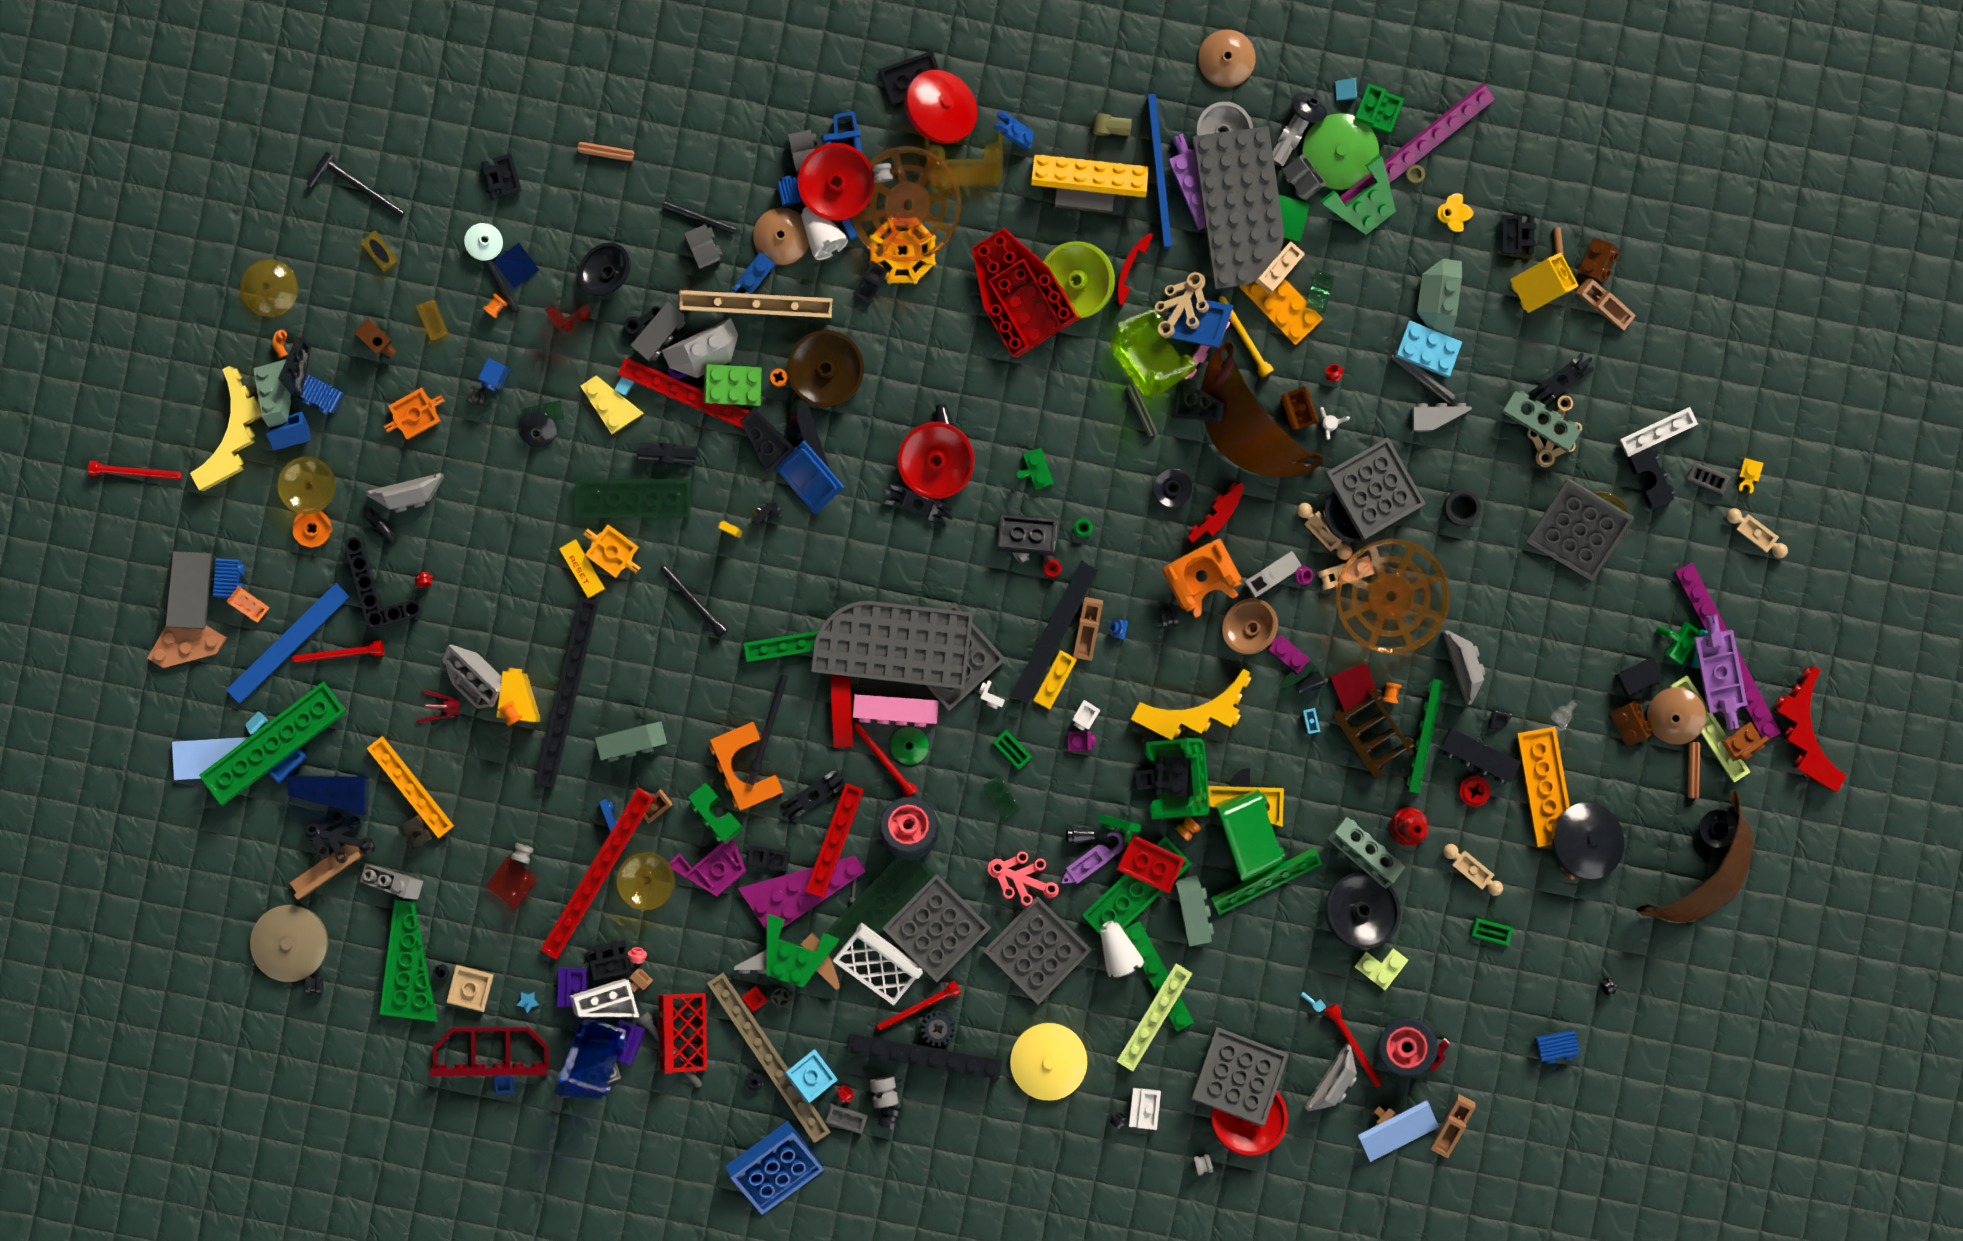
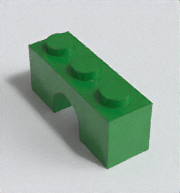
[688,783,744,844]

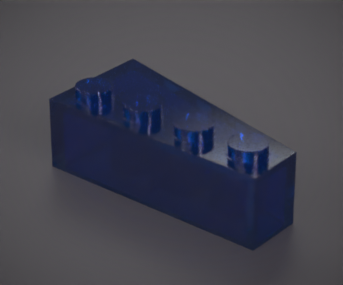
[287,775,369,815]

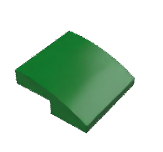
[1355,83,1404,135]
[1279,195,1310,242]

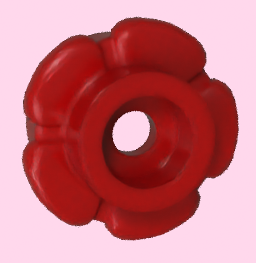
[1325,364,1344,382]
[1043,559,1062,578]
[414,572,433,587]
[836,1085,854,1103]

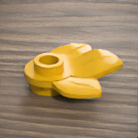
[1437,194,1474,232]

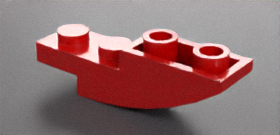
[1187,482,1244,543]

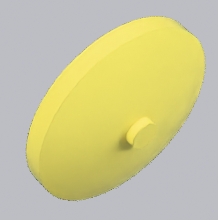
[1010,1023,1087,1101]

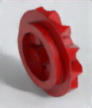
[1459,776,1490,807]

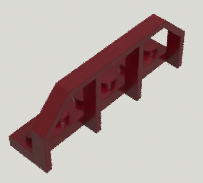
[430,1026,549,1077]

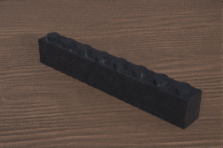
[847,1031,1003,1079]

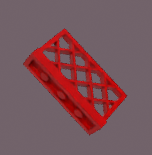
[658,993,707,1073]

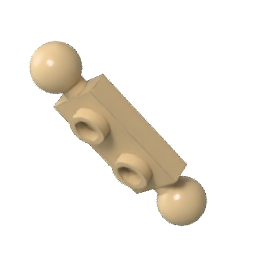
[1297,503,1352,560]
[1726,508,1788,558]
[1443,844,1503,896]

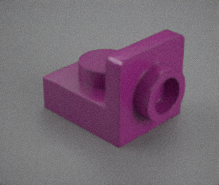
[1068,731,1095,751]

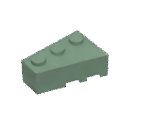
[253,359,291,428]
[595,721,667,762]
[1175,875,1214,946]

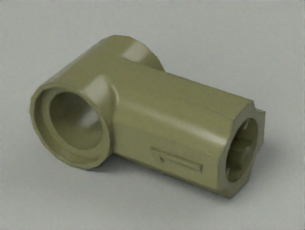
[1093,113,1132,136]

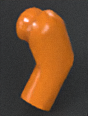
[272,330,288,359]

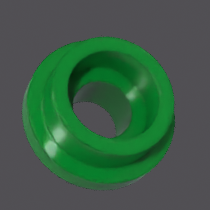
[1074,518,1093,538]

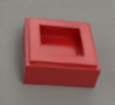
[741,985,768,1012]

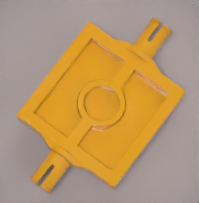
[583,525,641,578]

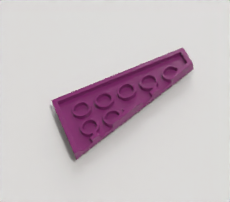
[738,855,866,931]

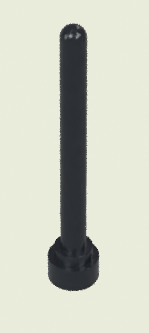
[660,565,729,638]

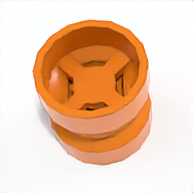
[1175,817,1201,841]

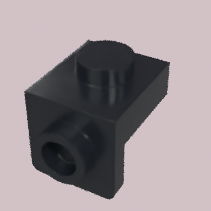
[753,502,783,525]

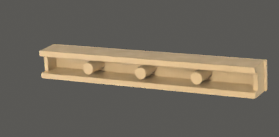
[678,290,833,318]

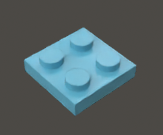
[784,1049,838,1104]

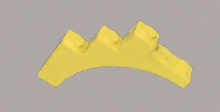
[190,366,262,491]

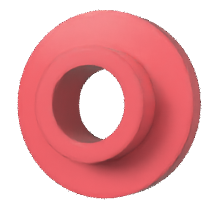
[628,947,647,963]

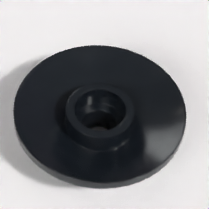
[1291,92,1327,123]
[518,411,557,447]
[1154,469,1192,507]
[1699,809,1738,848]

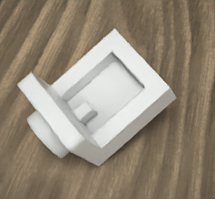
[979,681,1005,709]
[1072,700,1100,731]

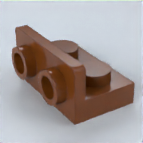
[1721,722,1769,762]

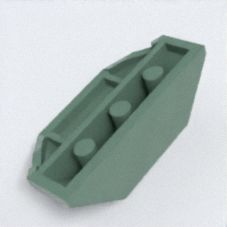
[1417,259,1462,337]

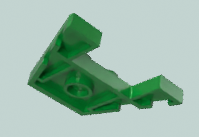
[1320,155,1396,235]
[766,914,840,988]

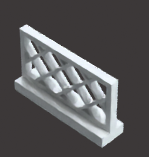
[833,922,922,1006]

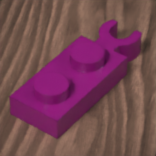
[1268,635,1310,674]

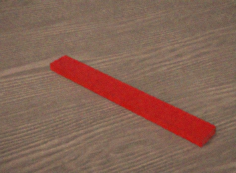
[618,357,749,430]

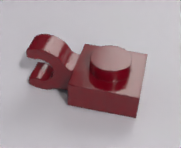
[1429,1038,1451,1072]

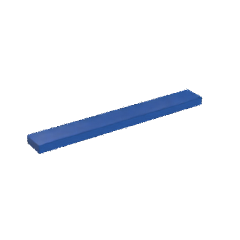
[1147,94,1172,249]
[227,583,351,704]

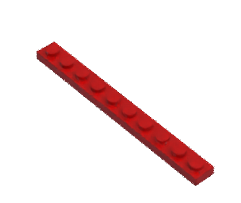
[540,787,655,960]

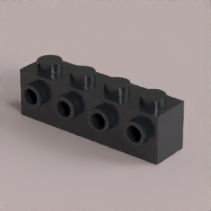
[1439,728,1521,784]

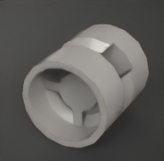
[870,1076,899,1108]

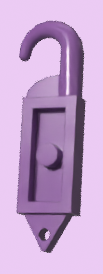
[1061,831,1125,884]

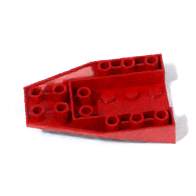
[972,228,1081,358]

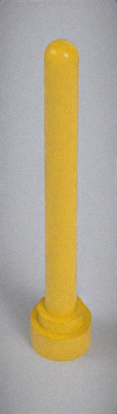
[1218,295,1274,378]

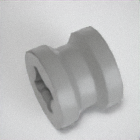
[872,163,893,182]
[511,843,534,864]
[1194,1153,1213,1176]

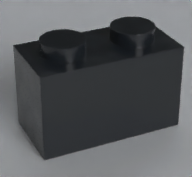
[1615,657,1663,697]

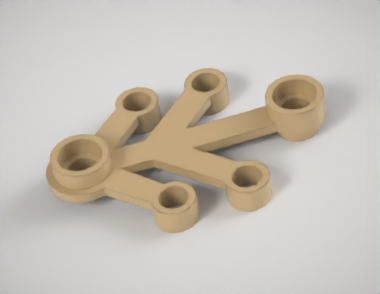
[1155,272,1209,338]
[1527,396,1582,467]

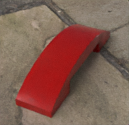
[1117,233,1153,307]
[831,674,853,748]

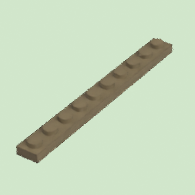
[707,972,831,1143]

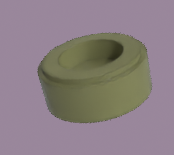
[1405,165,1425,185]

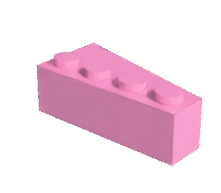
[853,695,939,727]

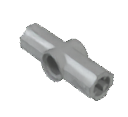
[1272,113,1309,167]

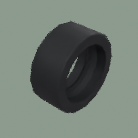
[1444,490,1481,526]

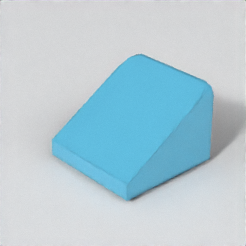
[1335,78,1357,101]
[246,712,269,734]

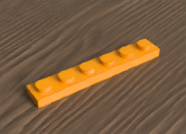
[367,736,454,838]

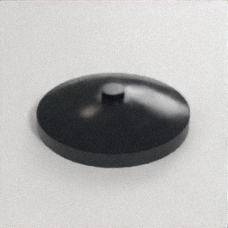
[1551,802,1624,880]
[1325,872,1401,950]

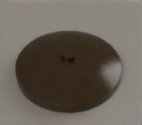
[787,330,864,407]

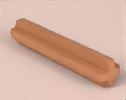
[577,142,634,161]
[1688,742,1700,799]

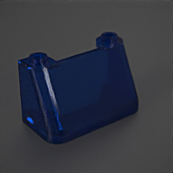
[555,1016,628,1099]

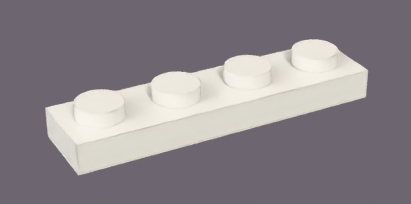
[1619,407,1698,457]

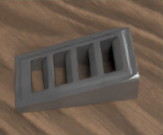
[1687,462,1731,495]

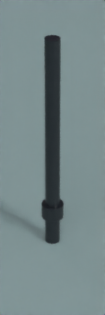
[747,674,788,786]

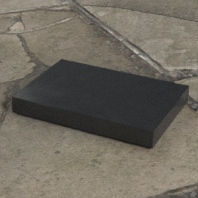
[879,51,939,107]
[997,514,1058,556]

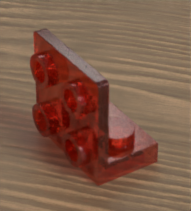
[544,304,593,333]
[486,856,539,910]

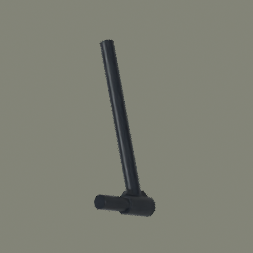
[306,152,405,218]

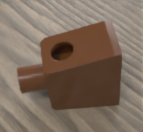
[354,319,397,359]

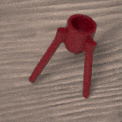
[416,690,460,723]

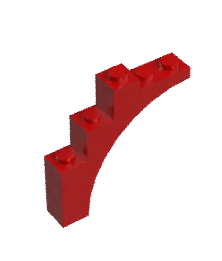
[1774,666,1847,792]

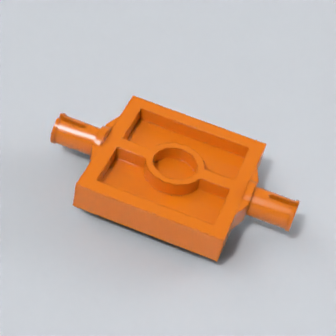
[384,387,445,440]

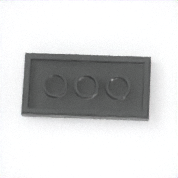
[166,551,213,630]

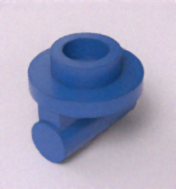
[1109,619,1128,640]

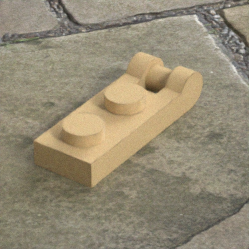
[1317,556,1374,591]

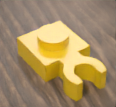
[1738,458,1763,494]

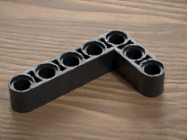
[345,537,423,628]

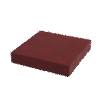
[1330,662,1376,711]

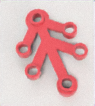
[988,852,1059,906]

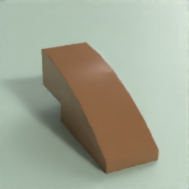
[1575,278,1636,330]
[1073,597,1103,661]
[800,932,840,990]
[1431,1094,1475,1158]

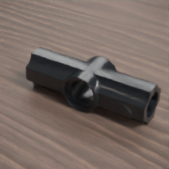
[638,443,697,464]

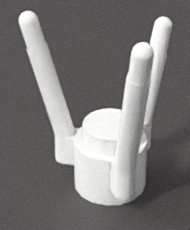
[1320,407,1350,440]

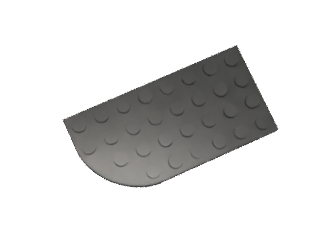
[1193,126,1284,289]
[811,601,973,689]

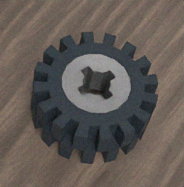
[921,1010,955,1046]

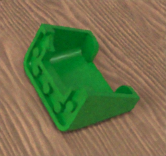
[1145,738,1210,819]
[1215,789,1286,881]

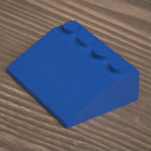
[726,1121,824,1215]

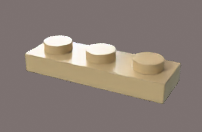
[1256,241,1304,294]

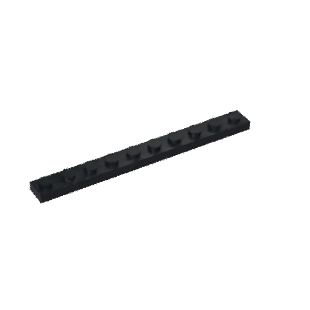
[535,597,599,788]

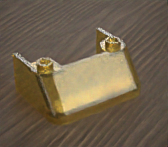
[925,131,1003,187]

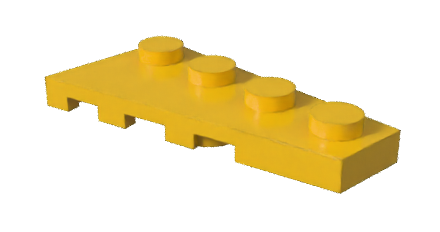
[1208,786,1284,827]

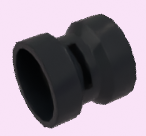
[878,1106,901,1130]

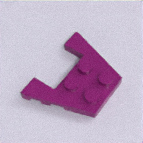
[666,816,747,897]

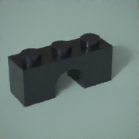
[1627,447,1675,510]

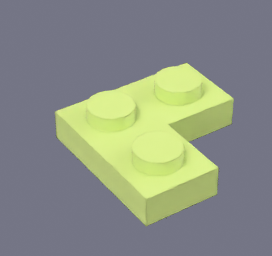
[1354,948,1408,990]

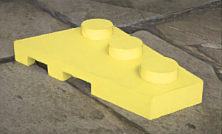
[581,376,644,434]

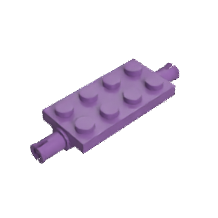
[1168,134,1205,231]
[1694,614,1748,730]

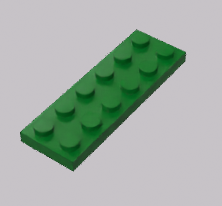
[1082,836,1192,935]

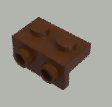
[1578,237,1619,284]
[1281,386,1319,431]
[1610,700,1652,747]

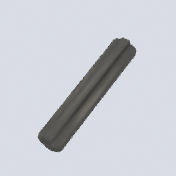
[1126,383,1157,437]

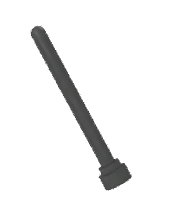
[636,1011,702,1088]

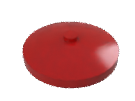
[904,70,977,144]
[798,143,875,221]
[898,422,975,499]
[1210,1090,1288,1156]

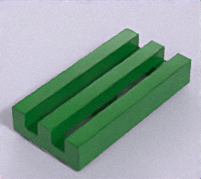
[992,730,1032,770]
[1471,917,1513,946]

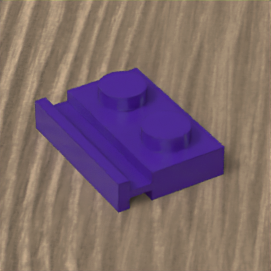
[557,968,587,1007]
[606,1019,646,1065]

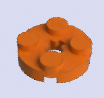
[293,509,333,548]

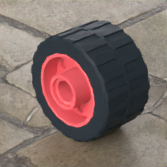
[880,796,939,860]
[1378,1018,1438,1077]

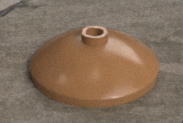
[1198,30,1256,87]
[753,208,809,265]
[1222,598,1278,655]
[1647,687,1706,745]

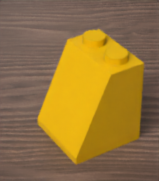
[1510,253,1579,313]
[497,668,541,722]

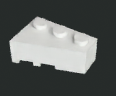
[569,979,639,1017]

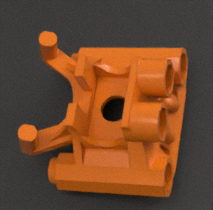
[1161,539,1242,618]

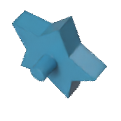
[517,992,539,1013]

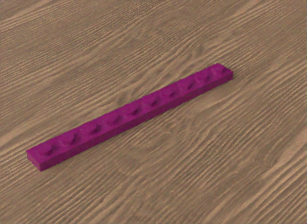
[1340,83,1495,204]
[1674,562,1781,739]

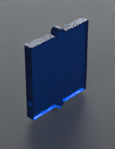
[494,243,540,289]

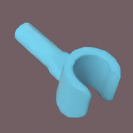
[1300,992,1326,1012]

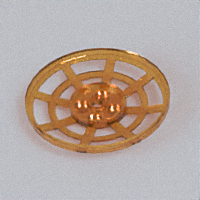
[851,146,961,262]
[1335,539,1450,654]

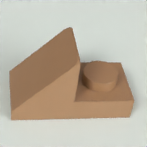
[644,789,673,824]

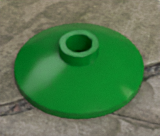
[890,727,929,765]

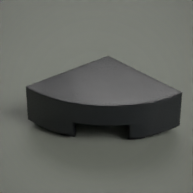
[1489,710,1512,729]
[1230,768,1250,787]

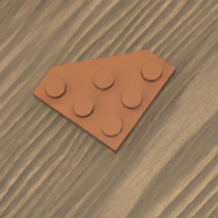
[147,625,227,668]

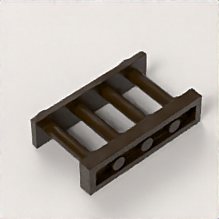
[1333,687,1415,778]

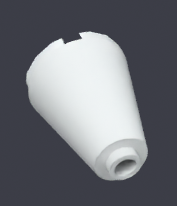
[801,207,848,260]
[1100,921,1144,977]

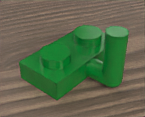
[1016,448,1054,490]
[1657,622,1699,665]
[1098,815,1141,845]

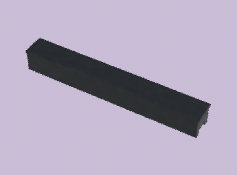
[1011,560,1098,704]

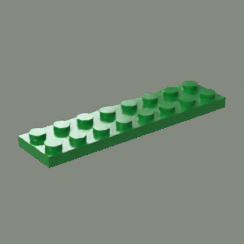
[199,681,347,806]

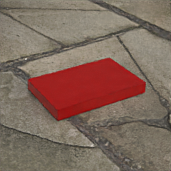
[1117,834,1185,893]

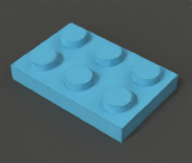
[1395,320,1462,378]

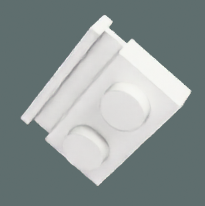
[1129,1088,1161,1130]

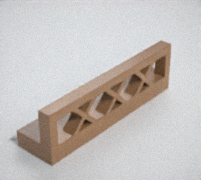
[290,844,365,900]

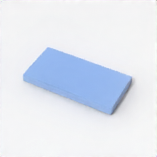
[172,737,249,780]
[1358,1101,1439,1162]

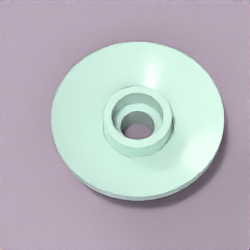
[464,223,503,261]

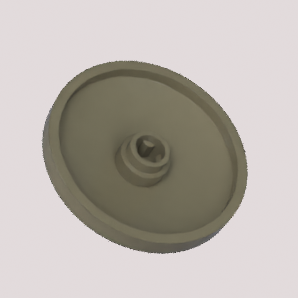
[250,905,328,982]

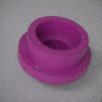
[1295,566,1313,585]

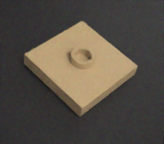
[446,965,494,1012]

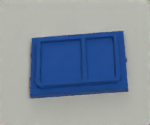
[1165,294,1233,348]
[775,441,845,514]

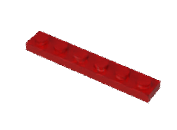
[805,783,865,898]

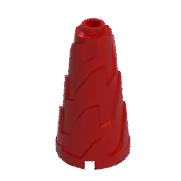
[1390,807,1428,846]

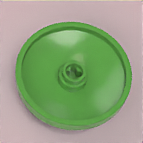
[1302,113,1379,191]

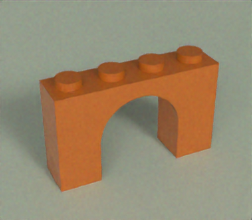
[709,722,784,811]

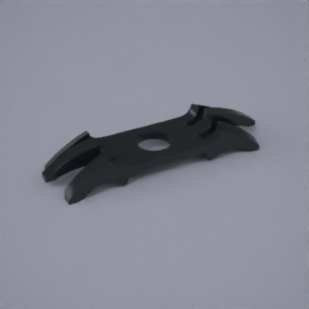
[1529,353,1594,406]
[883,484,953,527]
[780,768,846,822]

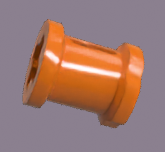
[483,293,508,319]
[770,369,788,387]
[1381,682,1402,704]
[498,701,523,726]

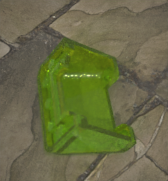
[1110,308,1196,399]

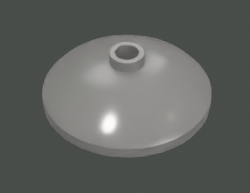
[1196,102,1253,136]

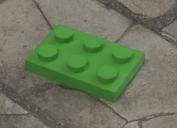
[703,364,762,406]

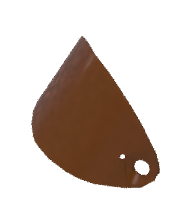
[1201,342,1323,477]
[1636,790,1753,923]

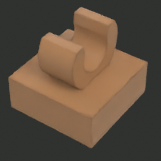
[629,967,653,992]
[1374,1106,1397,1124]

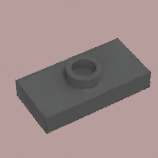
[825,1104,868,1134]

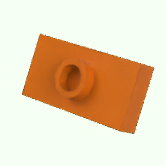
[227,586,269,623]

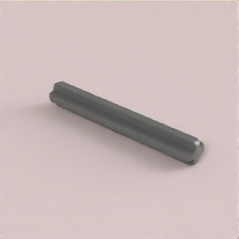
[1391,350,1455,404]

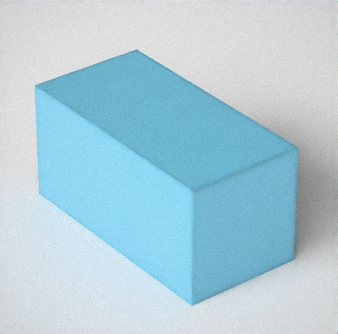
[614,377,634,396]
[1302,708,1320,734]

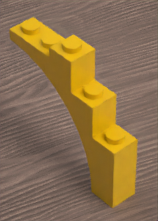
[1131,669,1251,740]

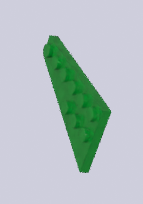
[380,899,438,1022]

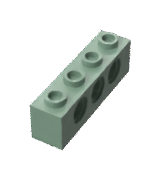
[1501,390,1581,452]
[1327,817,1405,889]

